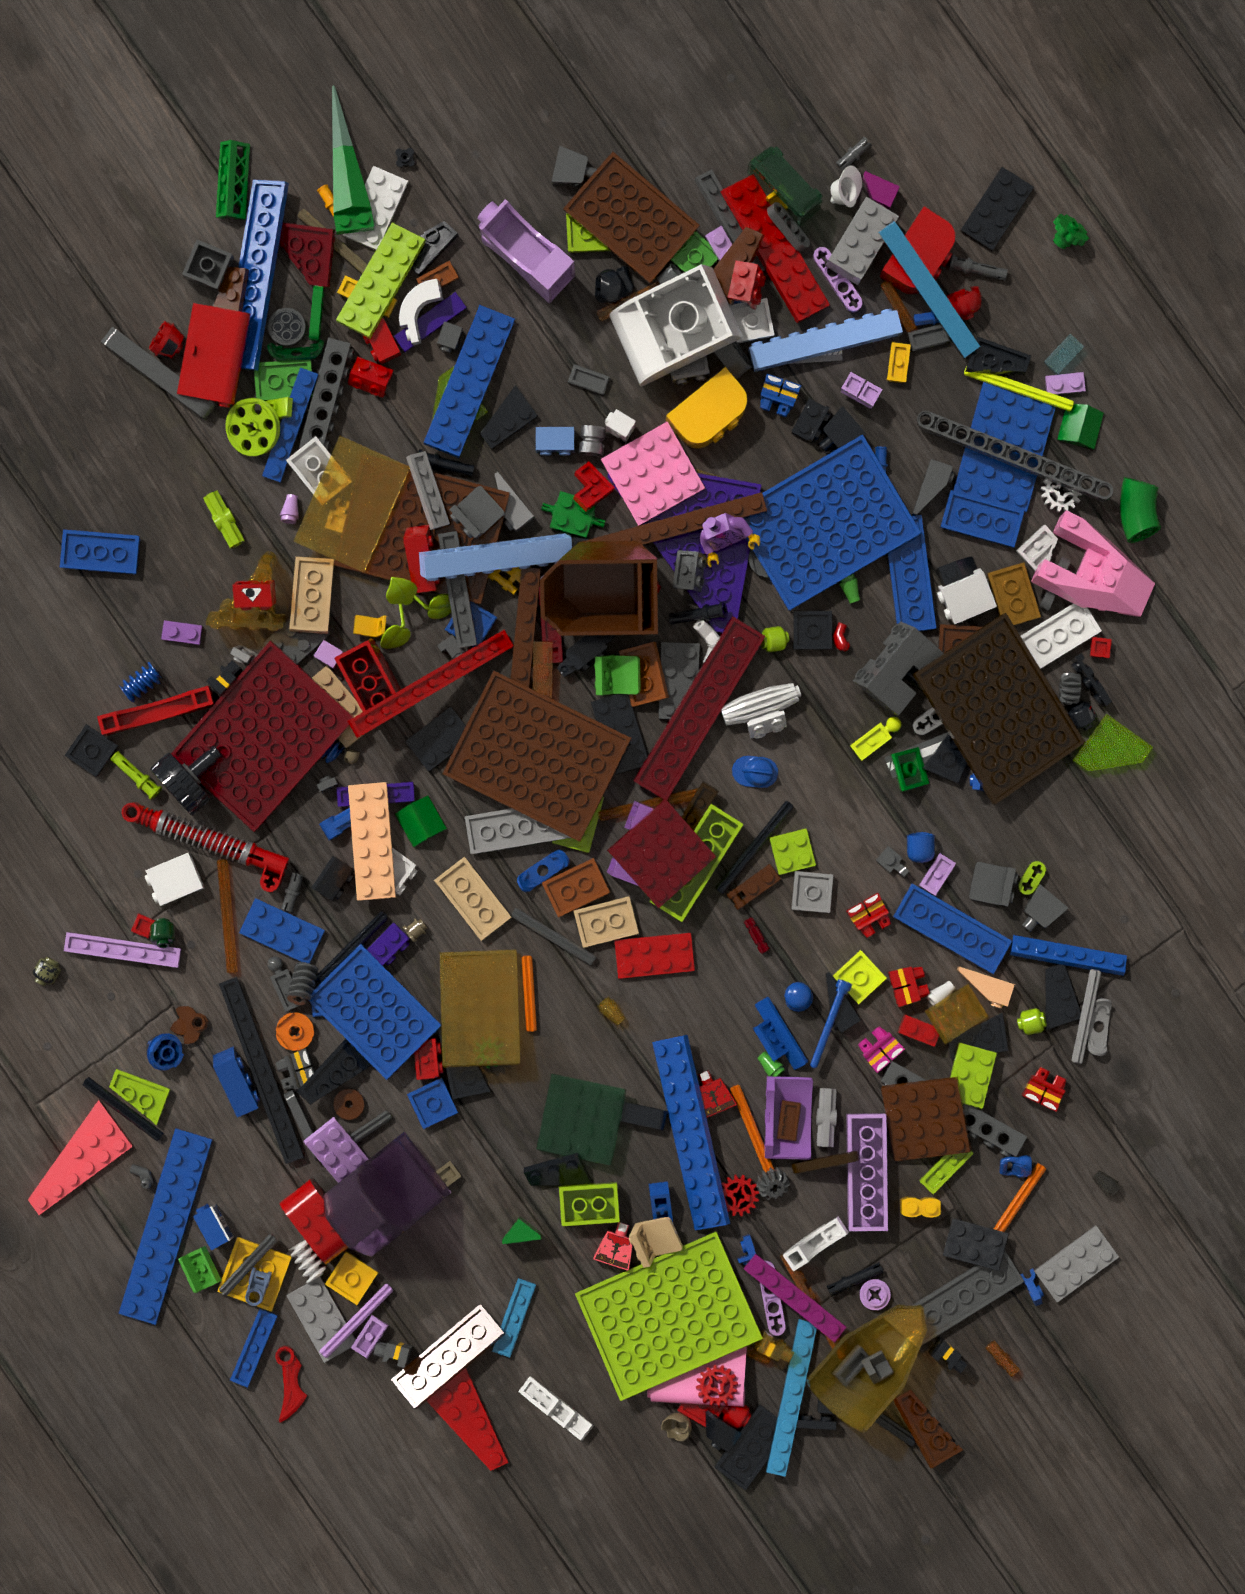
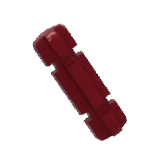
[744,917,769,954]

